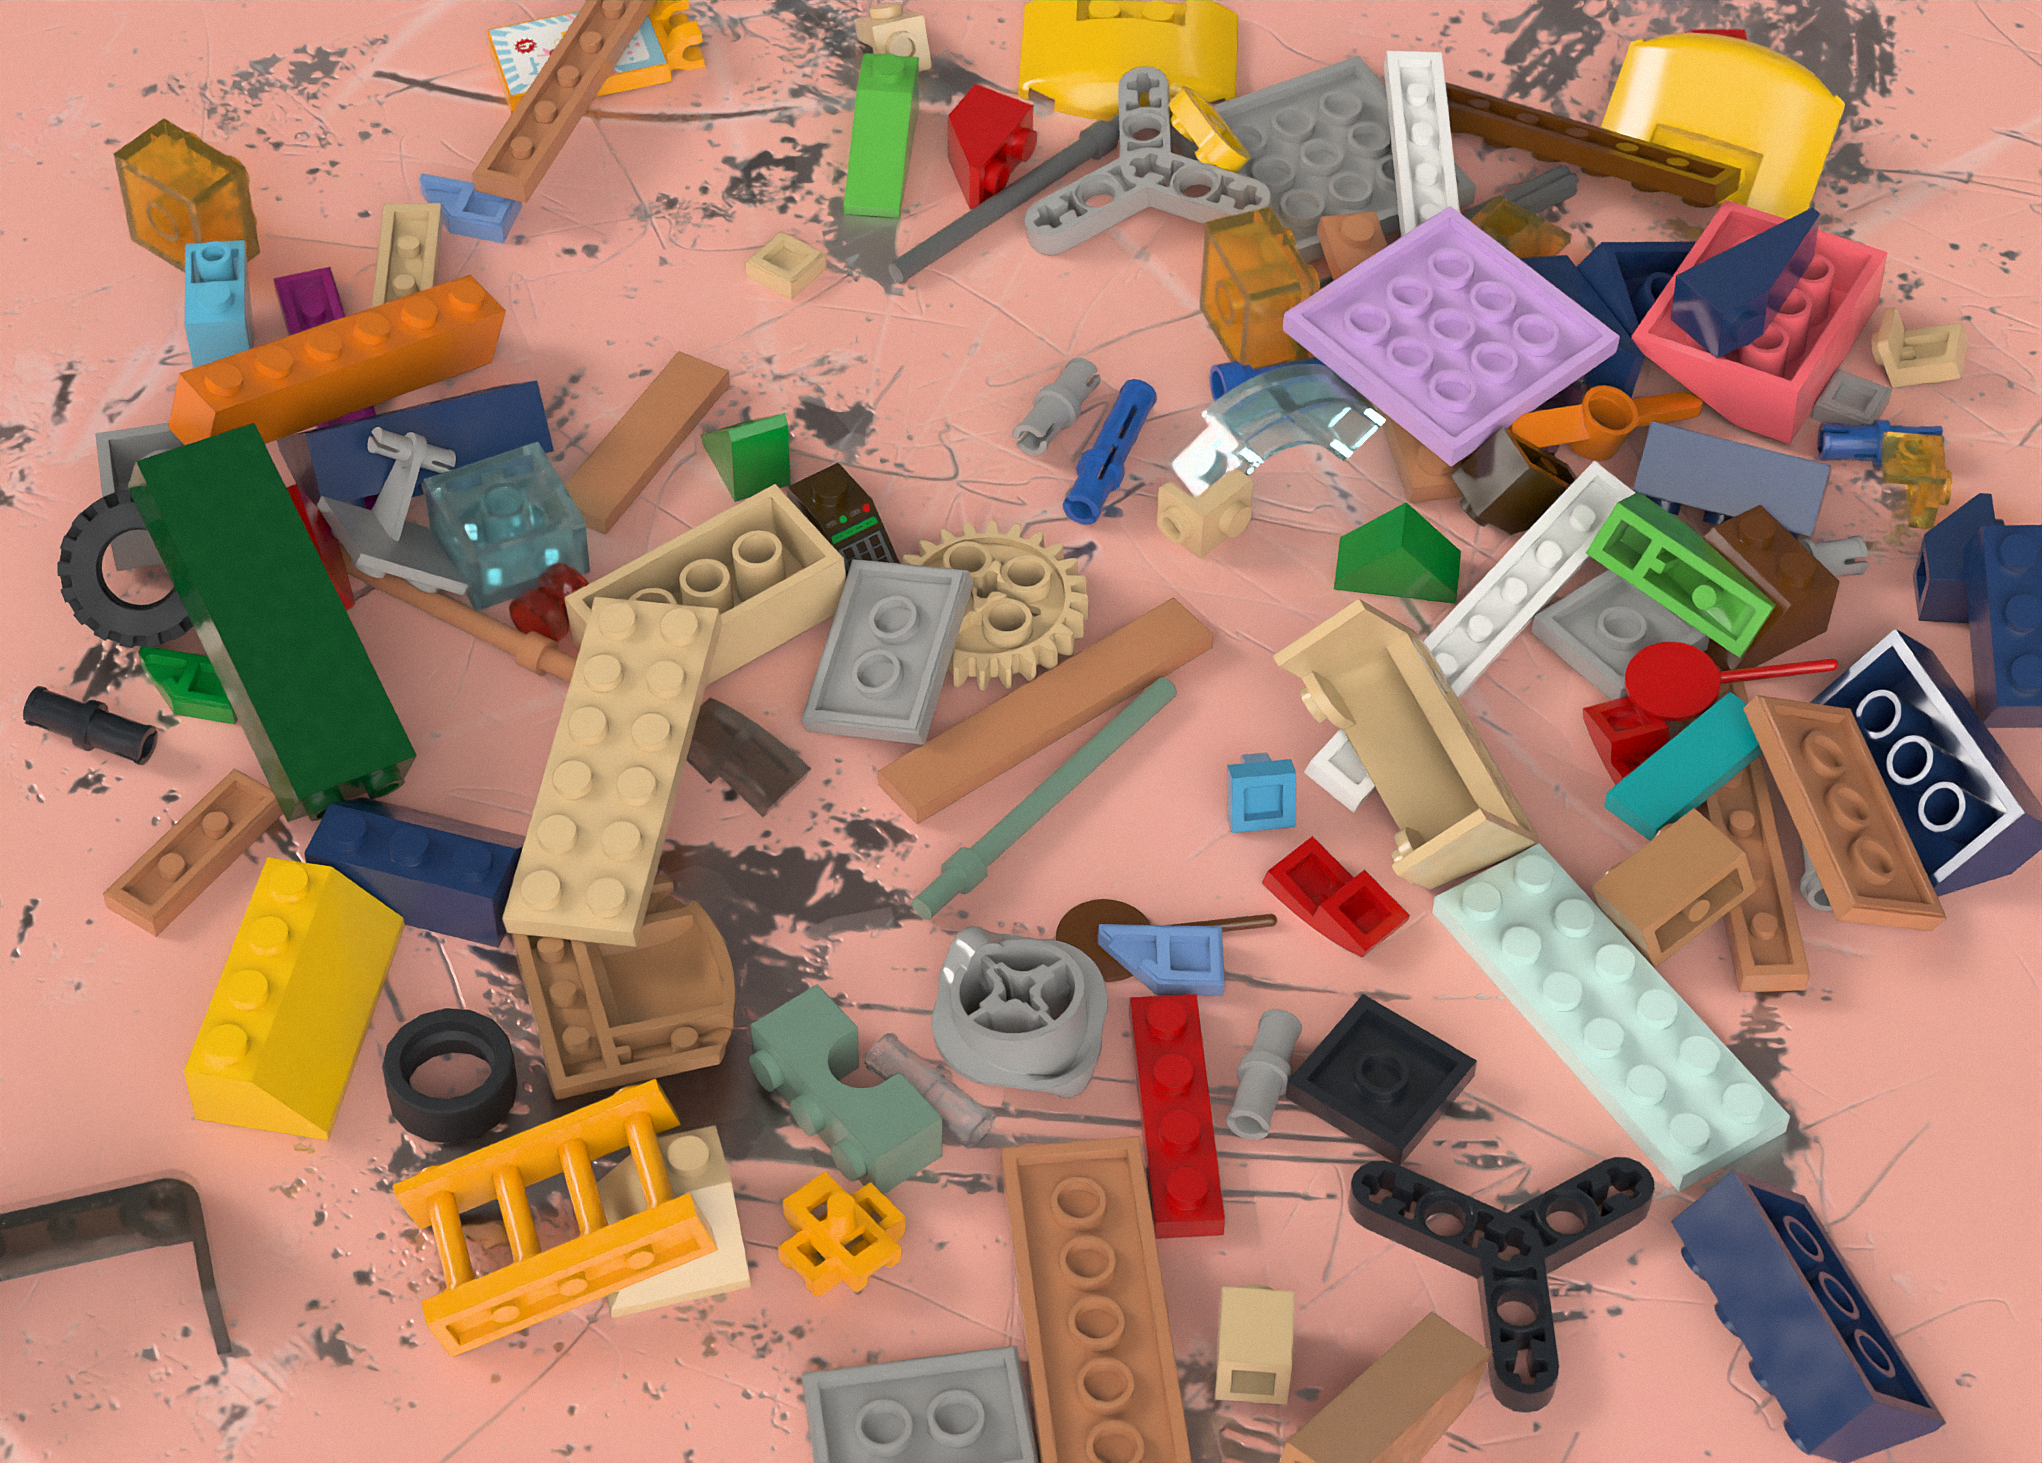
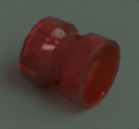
[509,562,589,643]

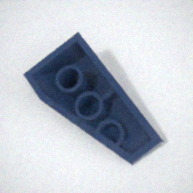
[1576,241,1697,338]

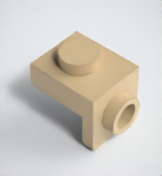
[854,2,932,72]
[1872,307,1969,388]
[1157,467,1253,559]

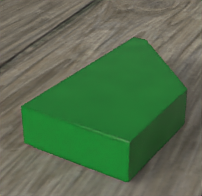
[138,646,238,725]

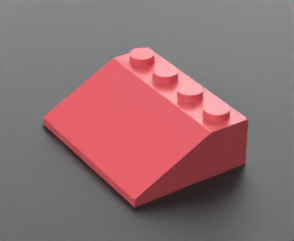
[1632,200,1888,444]

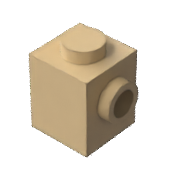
[1215,1284,1295,1405]

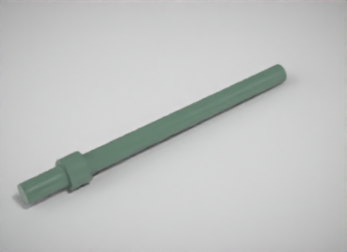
[912,677,1177,920]

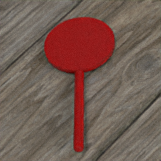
[1624,642,1839,722]

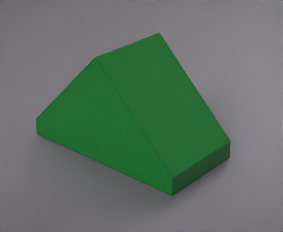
[701,413,790,502]
[1334,502,1461,604]

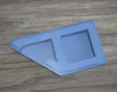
[419,174,522,243]
[1098,924,1225,996]

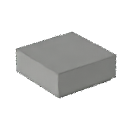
[1812,368,1892,425]

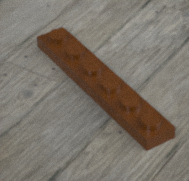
[1445,82,1741,208]

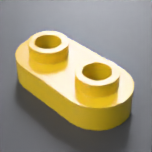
[1168,86,1251,173]

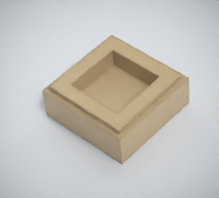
[746,231,826,300]

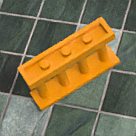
[392,1079,718,1358]

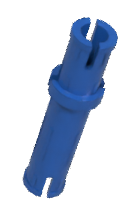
[1063,379,1157,525]

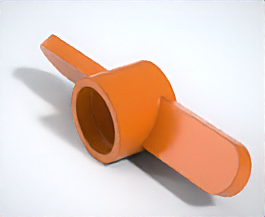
[1506,385,1703,461]

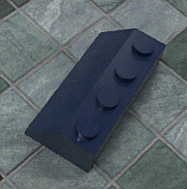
[277,380,554,508]
[1809,628,2042,897]
[1671,1170,1946,1463]

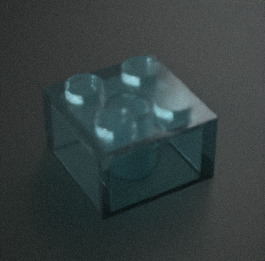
[423,442,590,611]

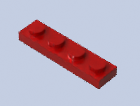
[1129,994,1225,1239]

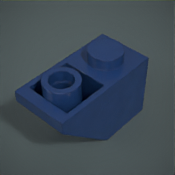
[1913,493,2005,623]

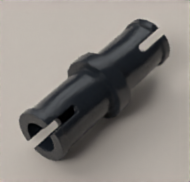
[23,686,158,765]

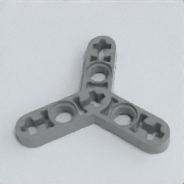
[1024,67,1273,255]

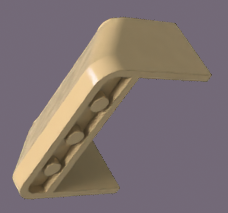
[1273,599,1538,889]

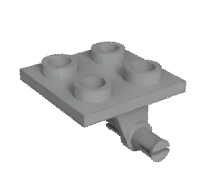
[317,427,468,595]

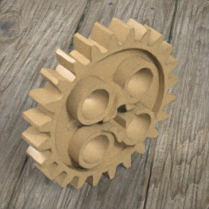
[902,521,1088,691]

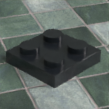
[1285,994,1477,1166]

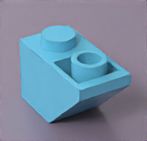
[185,240,254,368]

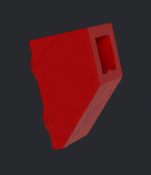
[948,84,1037,210]

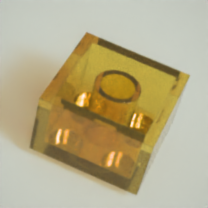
[113,118,261,273]
[1199,207,1320,369]

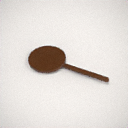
[1056,899,1277,982]

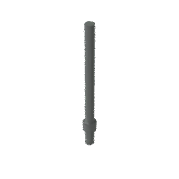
[888,113,1120,283]

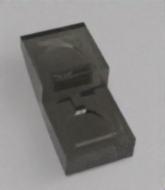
[686,697,811,817]

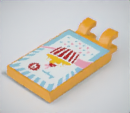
[486,0,705,114]

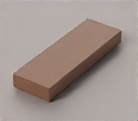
[103,768,283,937]

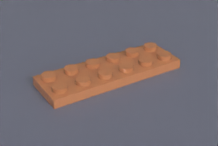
[1001,1136,1192,1463]

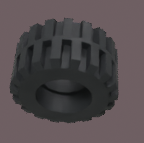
[57,490,193,648]

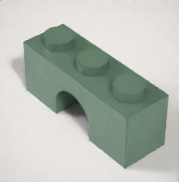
[749,984,942,1194]

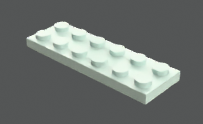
[1432,843,1790,1192]

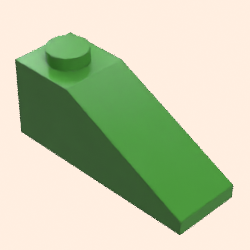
[844,53,919,218]
[1586,492,1776,658]

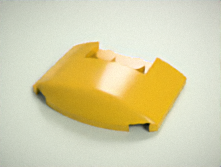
[1018,0,1238,121]
[1601,33,1845,220]

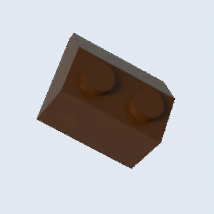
[1703,504,1840,671]

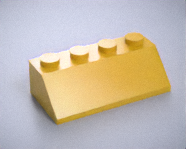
[184,857,405,1141]

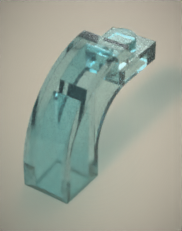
[1170,364,1386,497]

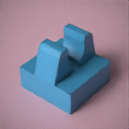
[1227,752,1296,833]

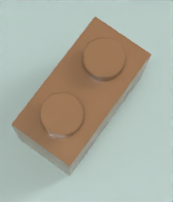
[1592,808,1756,968]

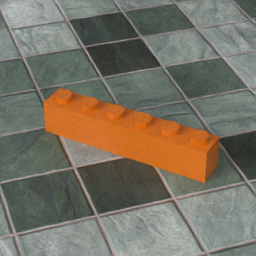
[168,274,506,445]

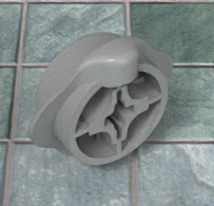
[932,926,1108,1098]

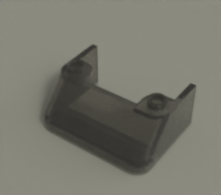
[0,1169,232,1355]

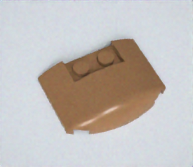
[511,875,736,1100]

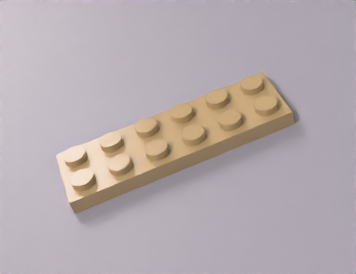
[502,597,722,947]

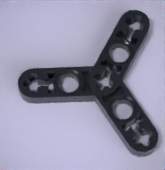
[1348,1157,1655,1413]

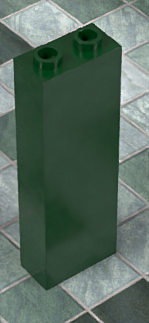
[128,423,417,822]

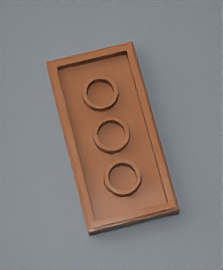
[1743,695,1947,931]

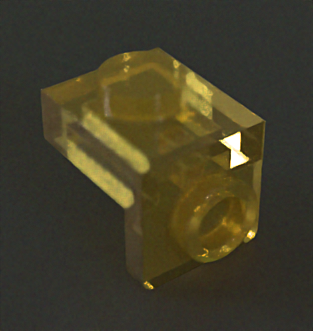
[1881,432,1952,529]

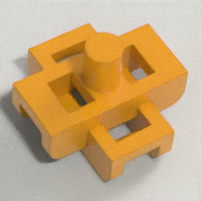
[778,1171,906,1297]

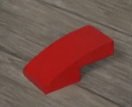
[1583,696,1669,785]
[1262,836,1410,958]

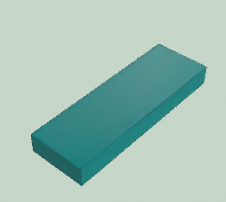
[1604,692,1763,841]

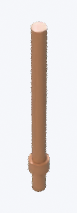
[339,543,577,683]

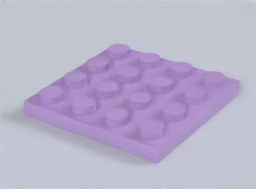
[1282,206,1620,466]

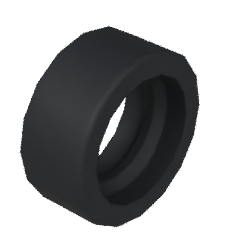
[382,1008,518,1143]

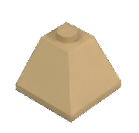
[597,1125,751,1318]

